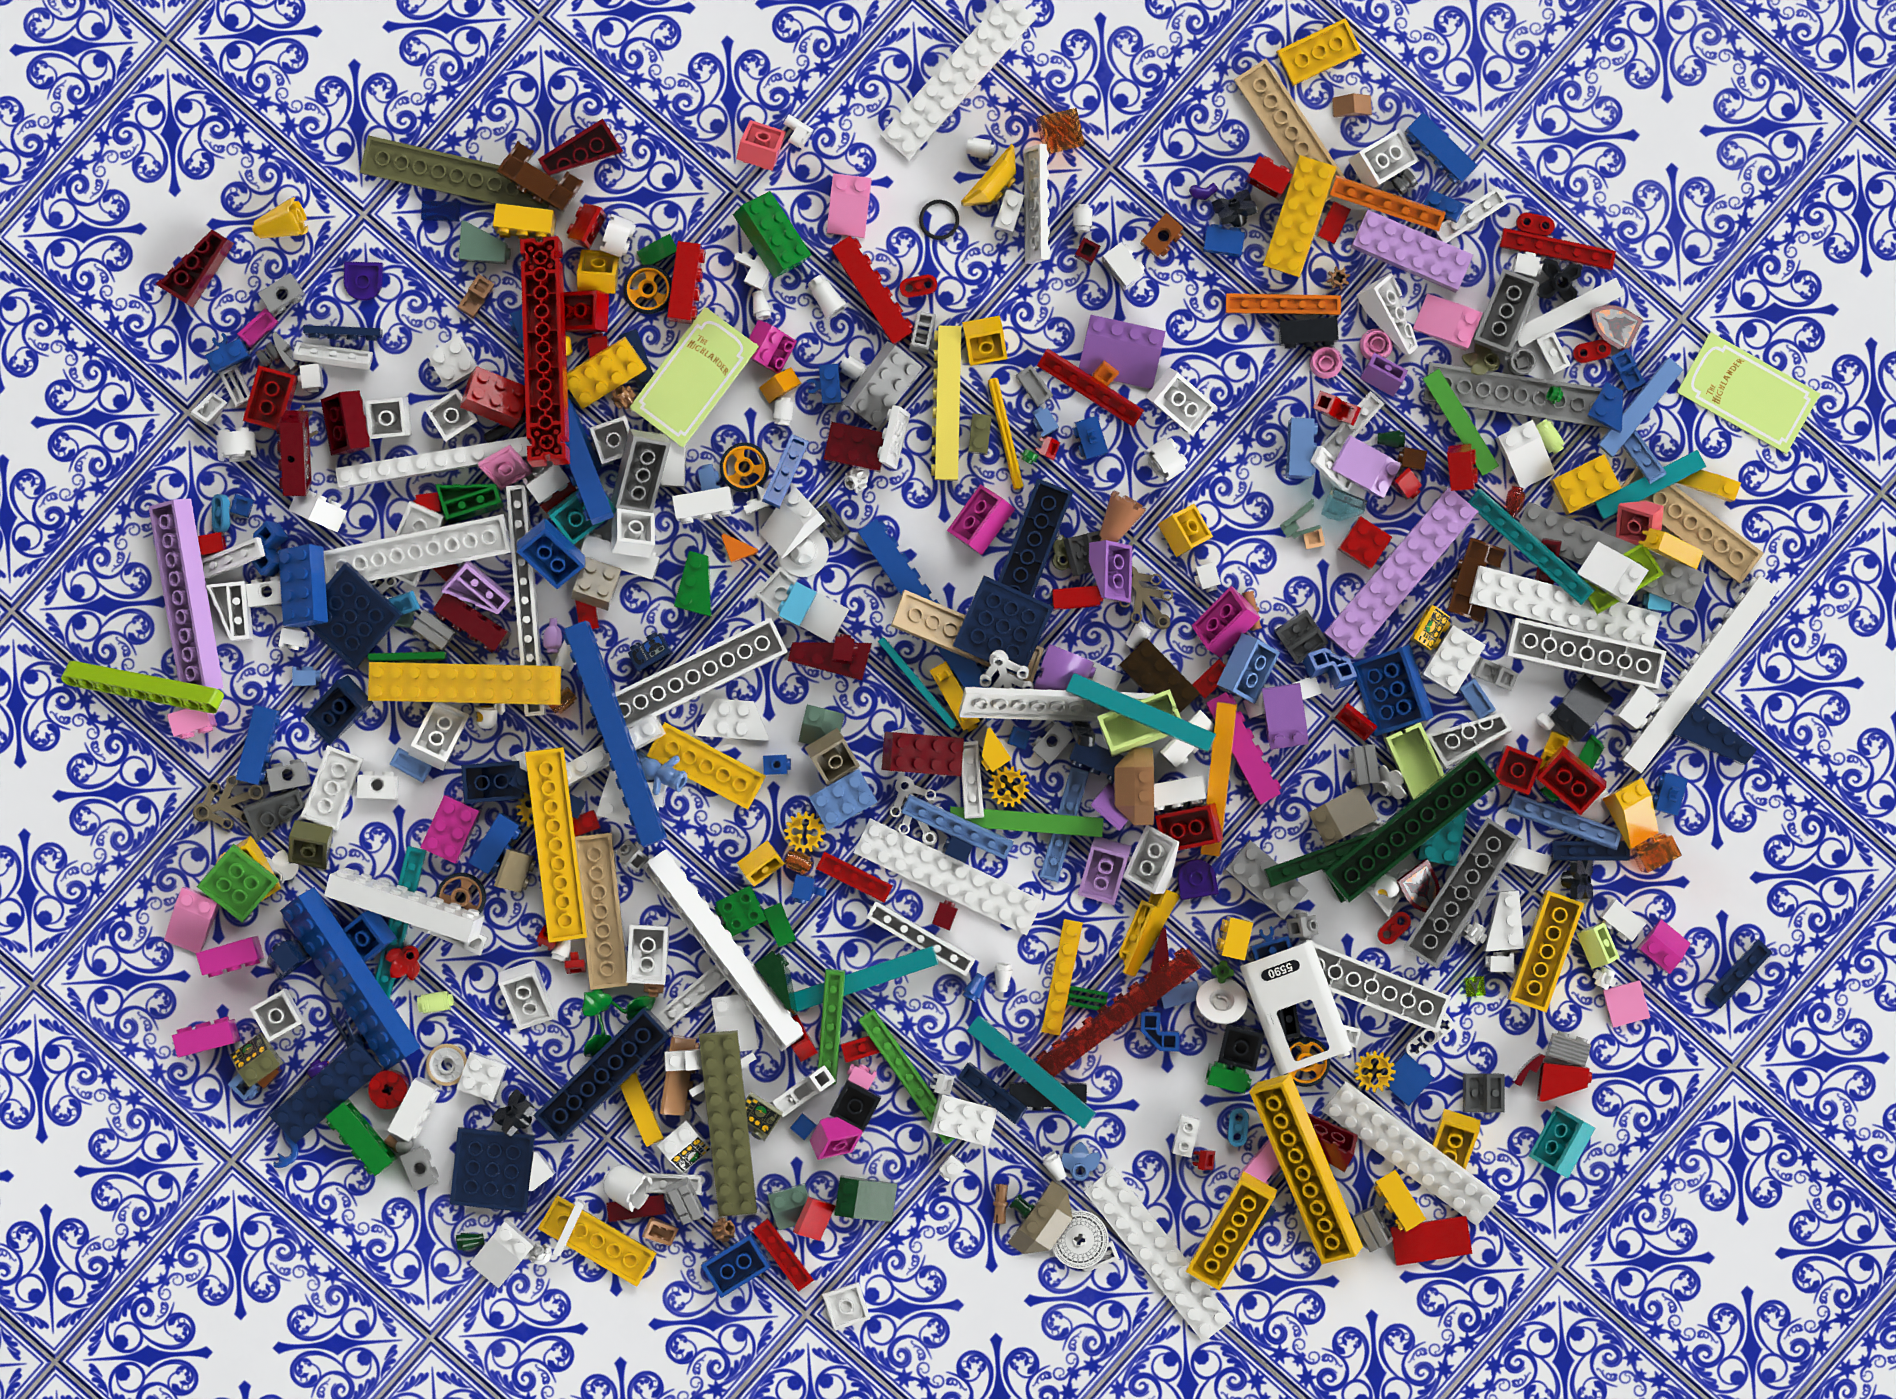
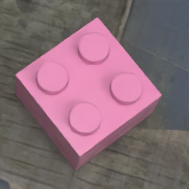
[167,709,217,739]

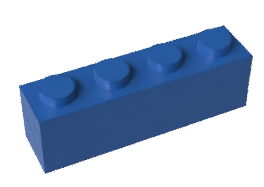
[1405,112,1478,185]
[236,705,282,785]

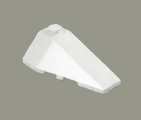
[1357,273,1418,356]

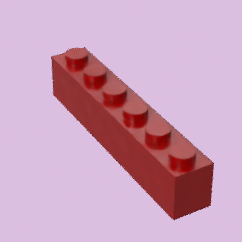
[831,236,914,345]

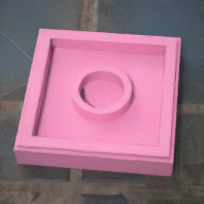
[478,445,532,490]
[1602,980,1650,1028]

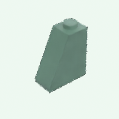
[459,220,511,264]

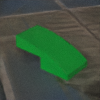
[637,234,677,265]
[763,903,797,948]

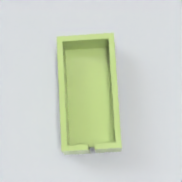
[1097,689,1181,757]
[1383,722,1444,800]

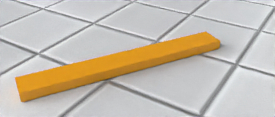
[1201,702,1237,857]

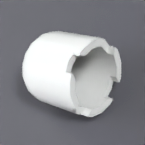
[603,1165,653,1212]

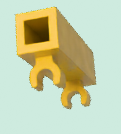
[1638,528,1703,569]
[930,661,980,732]

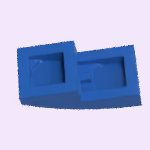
[1610,348,1646,393]

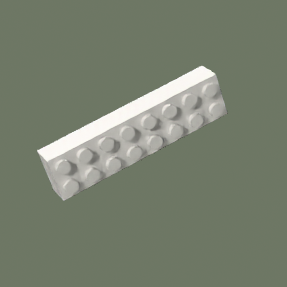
[1505,618,1666,689]
[324,868,484,943]
[1305,940,1451,1033]

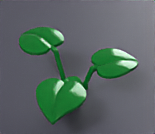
[582,989,655,1057]

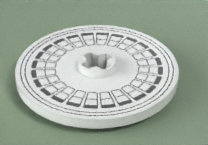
[1052,1211,1109,1269]

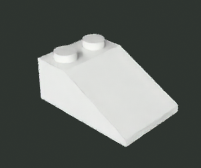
[1348,128,1419,188]
[1145,367,1217,436]
[1495,420,1555,490]
[759,487,826,559]
[1577,542,1649,605]
[408,702,470,771]
[596,769,648,825]
[1123,825,1179,894]
[626,924,670,985]
[498,960,555,1031]
[711,994,759,1052]
[469,1219,536,1288]

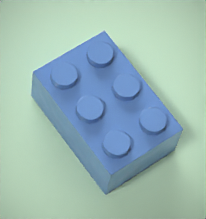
[1286,417,1318,479]
[1217,633,1280,704]
[809,769,878,831]

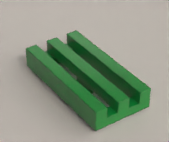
[1067,985,1108,1012]

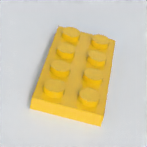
[567,337,647,409]

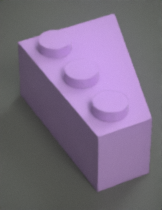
[441,561,511,614]

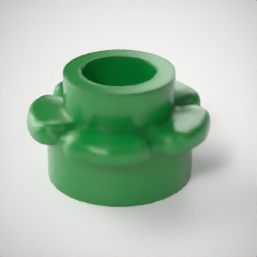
[1546,386,1563,404]
[1020,448,1039,465]

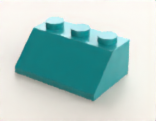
[1528,1106,1596,1178]

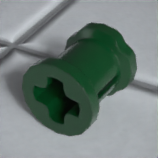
[1009,1194,1034,1219]

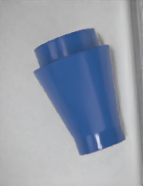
[962,973,987,1003]

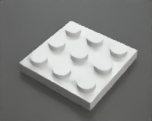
[877,405,911,470]

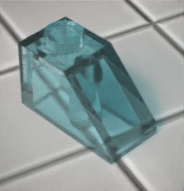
[1321,487,1367,521]

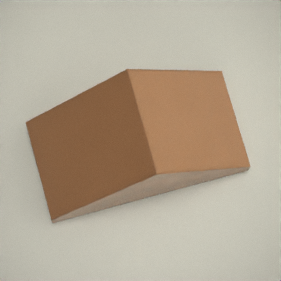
[1332,93,1372,117]
[642,1216,679,1246]

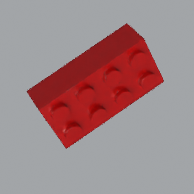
[667,241,706,324]

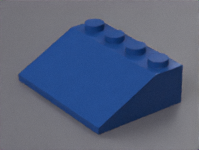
[1352,644,1434,736]

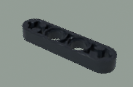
[1070,721,1095,747]

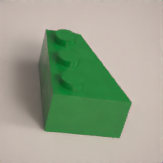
[435,484,505,525]
[674,551,712,617]

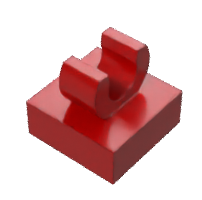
[1035,436,1061,460]
[536,925,557,951]
[564,952,586,974]
[1192,1150,1216,1170]

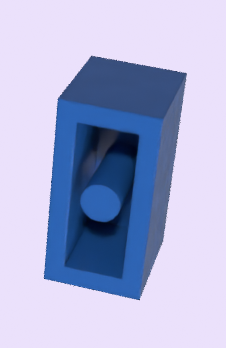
[1203,224,1245,257]

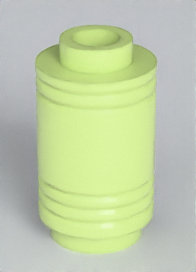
[1536,419,1565,455]
[417,991,454,1014]

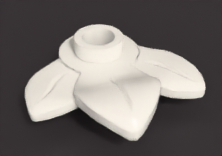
[1377,765,1406,799]
[265,850,299,886]

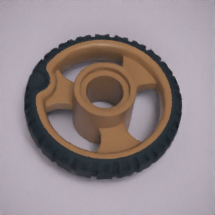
[436,872,486,914]

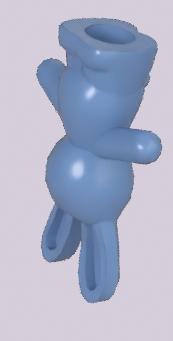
[636,749,687,795]

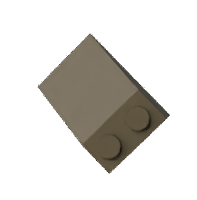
[1308,785,1378,847]
[494,848,536,893]

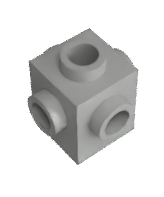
[615,839,650,873]
[1286,912,1318,941]

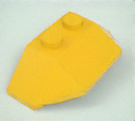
[961,144,1016,206]

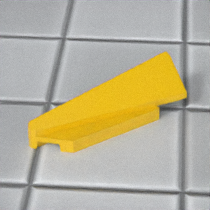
[1119,889,1180,977]

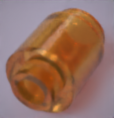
[548,687,577,714]
[784,850,813,875]

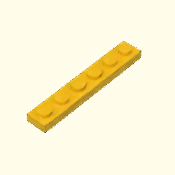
[1041,919,1083,1036]

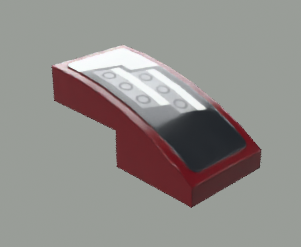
[1512,1053,1545,1086]

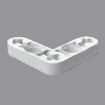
[1405,1012,1453,1057]

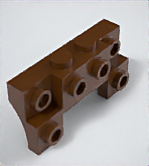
[497,141,584,213]
[1447,538,1506,623]

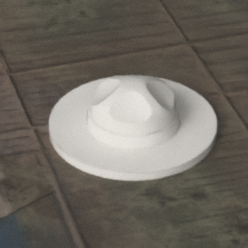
[777,529,829,577]
[1196,978,1248,1024]

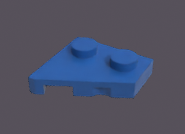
[1587,382,1623,433]

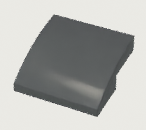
[1063,531,1101,577]
[1274,609,1328,664]
[1463,1073,1505,1113]

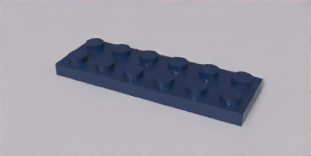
[269,1040,383,1143]

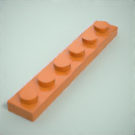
[1330,175,1446,231]
[1225,293,1341,315]

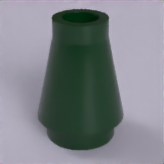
[1377,430,1405,449]
[456,1233,484,1251]

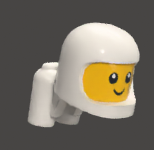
[474,703,505,729]
[1374,870,1400,898]

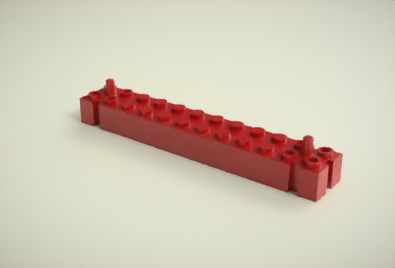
[520,236,570,467]

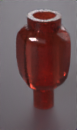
[1505,486,1525,519]

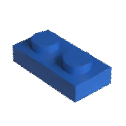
[1423,190,1465,223]

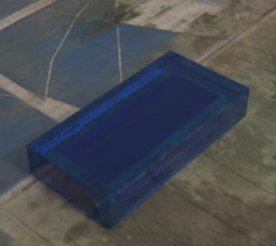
[421,200,461,222]

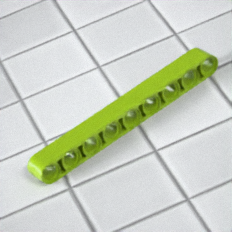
[61,661,224,714]

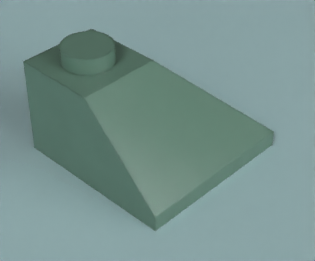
[798,704,845,745]

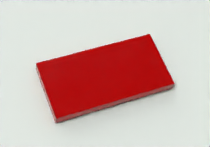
[1390,1215,1473,1266]

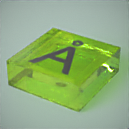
[1464,976,1486,997]

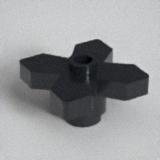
[1212,189,1258,227]
[1537,259,1582,302]
[1561,860,1593,899]
[492,1089,535,1137]

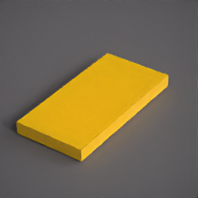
[1276,18,1362,86]

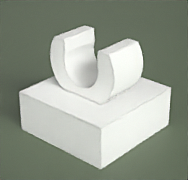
[930,1073,955,1095]

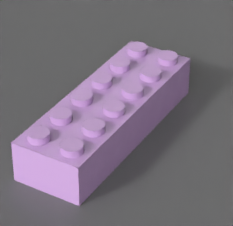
[1350,209,1473,293]

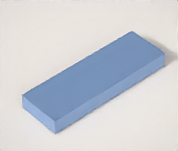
[1623,429,1666,484]

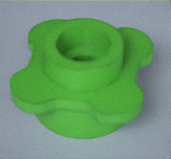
[1211,960,1234,983]

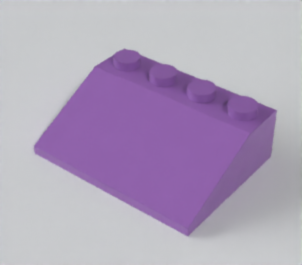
[1079,315,1166,389]

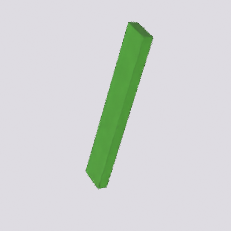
[1422,368,1499,476]
[818,969,845,1085]

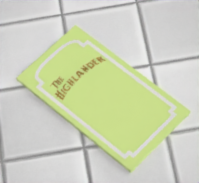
[629,307,759,447]
[1676,332,1820,454]

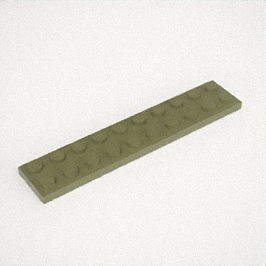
[359,135,555,209]
[699,1030,757,1217]

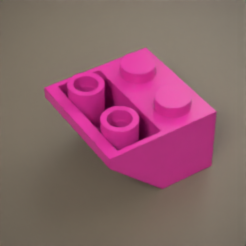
[748,320,797,374]

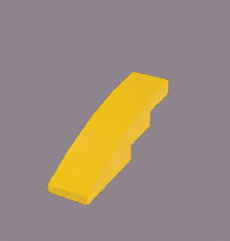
[620,1072,664,1147]

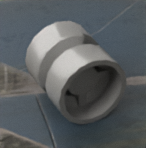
[1507,349,1536,376]

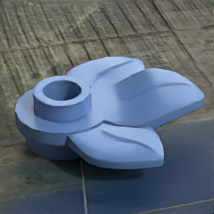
[1062,1142,1100,1181]

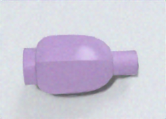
[543,618,562,654]

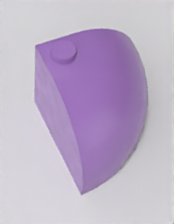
[1034,644,1096,690]

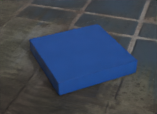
[1385,1052,1434,1106]

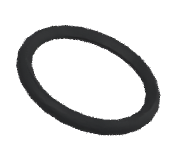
[919,200,959,240]

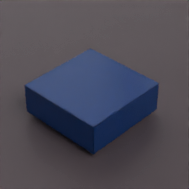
[230,494,254,518]
[1007,725,1031,750]
[790,1113,817,1140]

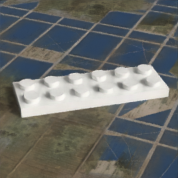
[1024,144,1050,264]

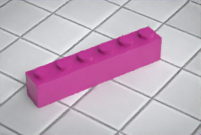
[1205,692,1282,805]

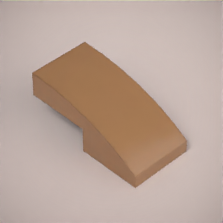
[457,274,495,319]

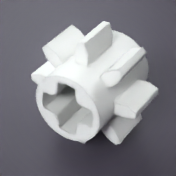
[844,467,868,493]
[1463,922,1488,945]
[1592,966,1618,990]

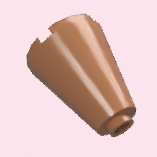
[1099,491,1146,542]

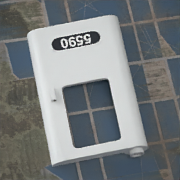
[1239,940,1352,1075]

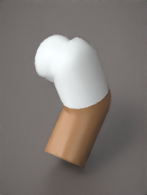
[384,1135,413,1153]

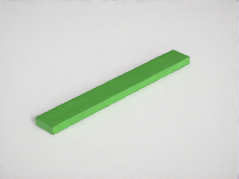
[950,806,1104,837]
[858,1009,956,1145]

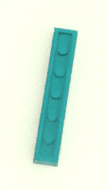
[1594,450,1706,519]
[878,637,957,730]

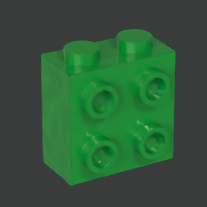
[714,885,767,937]
[1205,1061,1252,1094]

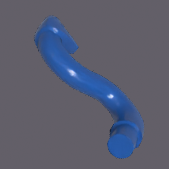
[273,1132,299,1168]

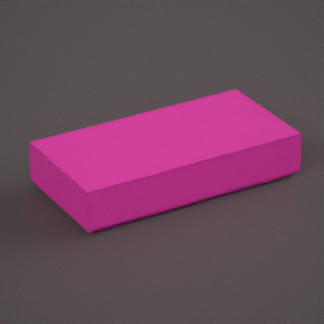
[237,308,279,348]

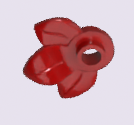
[385,945,420,981]

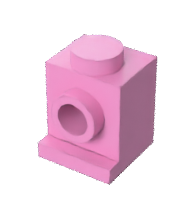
[846,1064,877,1090]

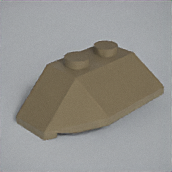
[1008,1180,1073,1254]

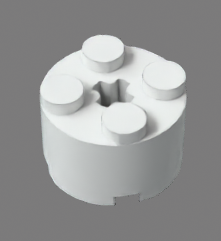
[599,214,636,258]
[216,427,257,462]
[1144,438,1188,483]

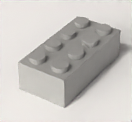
[1474,268,1539,357]
[842,341,923,429]
[611,429,671,513]
[1224,840,1309,920]

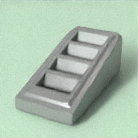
[909,311,936,354]

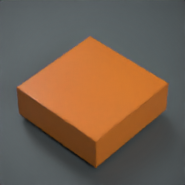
[1092,360,1119,386]

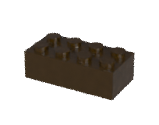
[1118,638,1200,714]

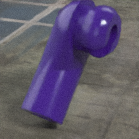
[1189,183,1219,200]

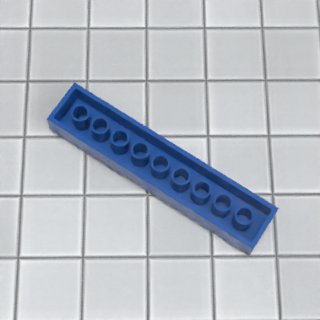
[280,887,421,1070]

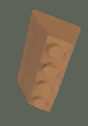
[660,1035,699,1116]

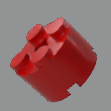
[368,1069,410,1109]

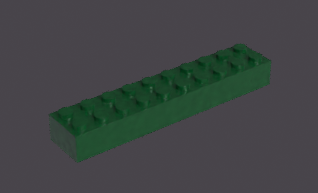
[1323,751,1500,903]

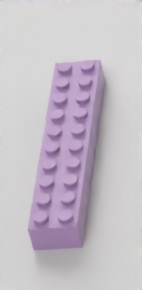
[1323,487,1478,658]
[149,499,223,689]

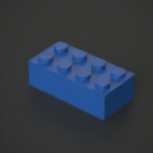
[278,544,328,628]

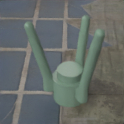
[1280,499,1321,539]

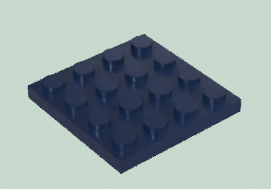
[307,562,403,670]
[952,575,1054,675]
[450,1127,535,1212]

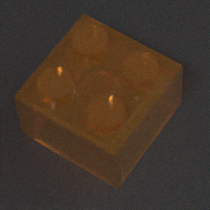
[1036,108,1085,154]
[1631,833,1682,873]

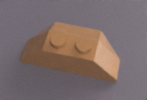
[1114,748,1154,825]

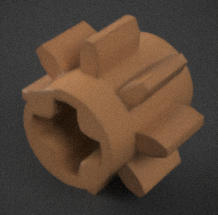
[1326,266,1351,291]
[611,385,636,409]
[644,984,664,997]
[711,1217,735,1243]

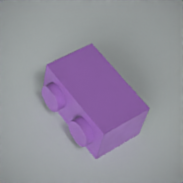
[1360,352,1408,397]

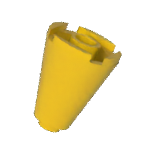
[252,197,308,239]

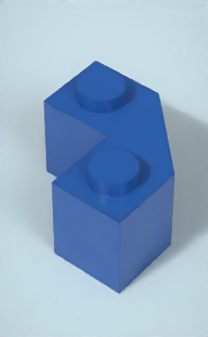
[251,521,289,577]
[1303,648,1357,690]
[1140,1011,1179,1052]

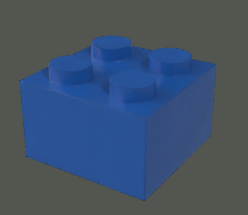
[343,910,397,962]

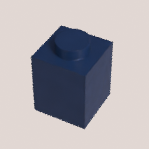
[943,836,973,863]

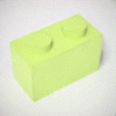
[1577,922,1620,969]

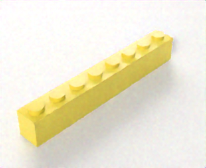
[931,326,961,481]

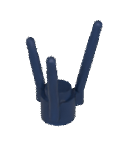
[329,1012,366,1047]

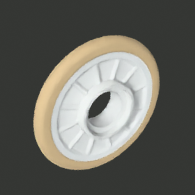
[426,1044,467,1086]

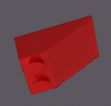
[567,203,607,250]
[564,290,609,333]

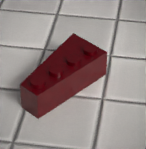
[538,119,623,176]
[156,230,234,308]
[433,593,511,653]
[788,642,872,681]
[1307,1113,1358,1173]

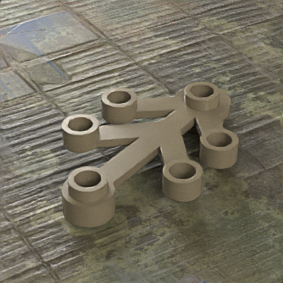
[1119,566,1173,630]
[193,775,265,829]

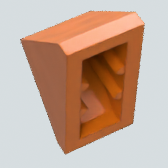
[721,533,759,563]

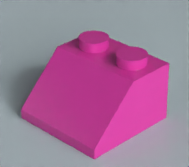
[1636,919,1691,974]
[809,1117,863,1160]

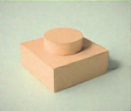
[1303,527,1325,549]

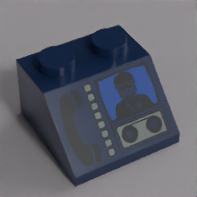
[628,632,673,673]

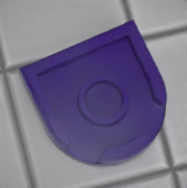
[344,261,383,301]
[1177,859,1219,900]

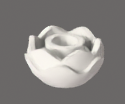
[529,1244,552,1265]

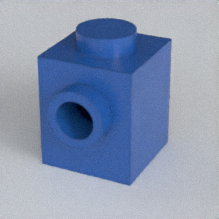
[763,755,791,775]

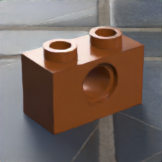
[1140,212,1184,258]

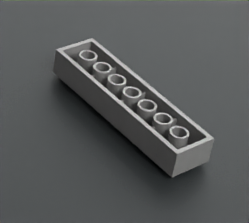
[1404,817,1522,969]

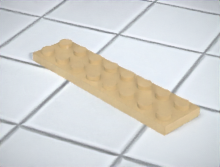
[1234,59,1345,203]
[1619,466,1764,584]
[891,590,1044,683]
[575,833,629,990]

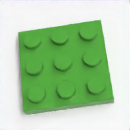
[197,843,279,923]

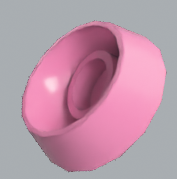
[1360,329,1393,360]
[1309,346,1343,379]

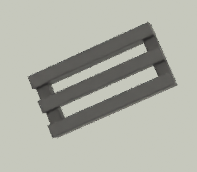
[816,501,850,543]

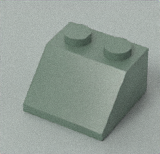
[768,1183,809,1230]

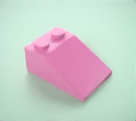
[827,173,872,238]
[1413,294,1483,351]
[164,887,220,953]

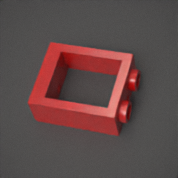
[1051,586,1103,610]

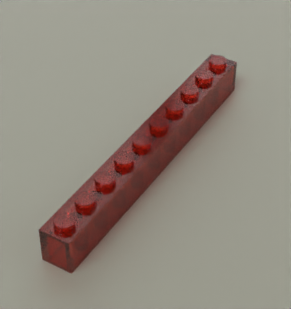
[1035,947,1203,1077]

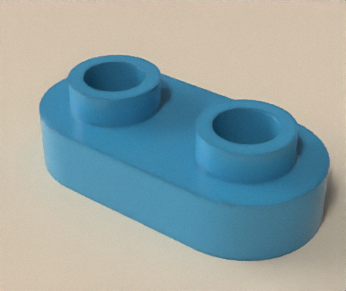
[212,494,230,533]
[1227,1108,1249,1147]

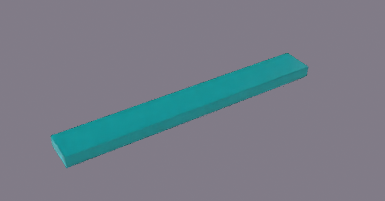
[1468,489,1595,605]
[1066,673,1216,752]
[375,846,427,1000]
[794,946,939,1012]
[967,1015,1097,1129]

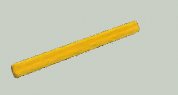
[988,378,1024,490]

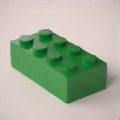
[733,191,812,279]
[326,1099,398,1176]

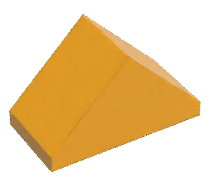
[759,367,802,404]

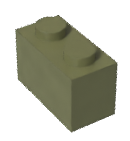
[968,413,992,455]

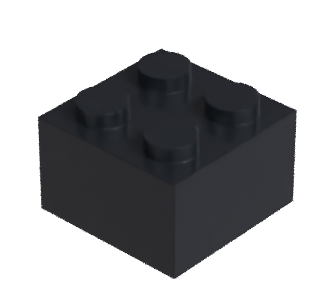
[1218,1023,1265,1071]
[829,1079,881,1132]

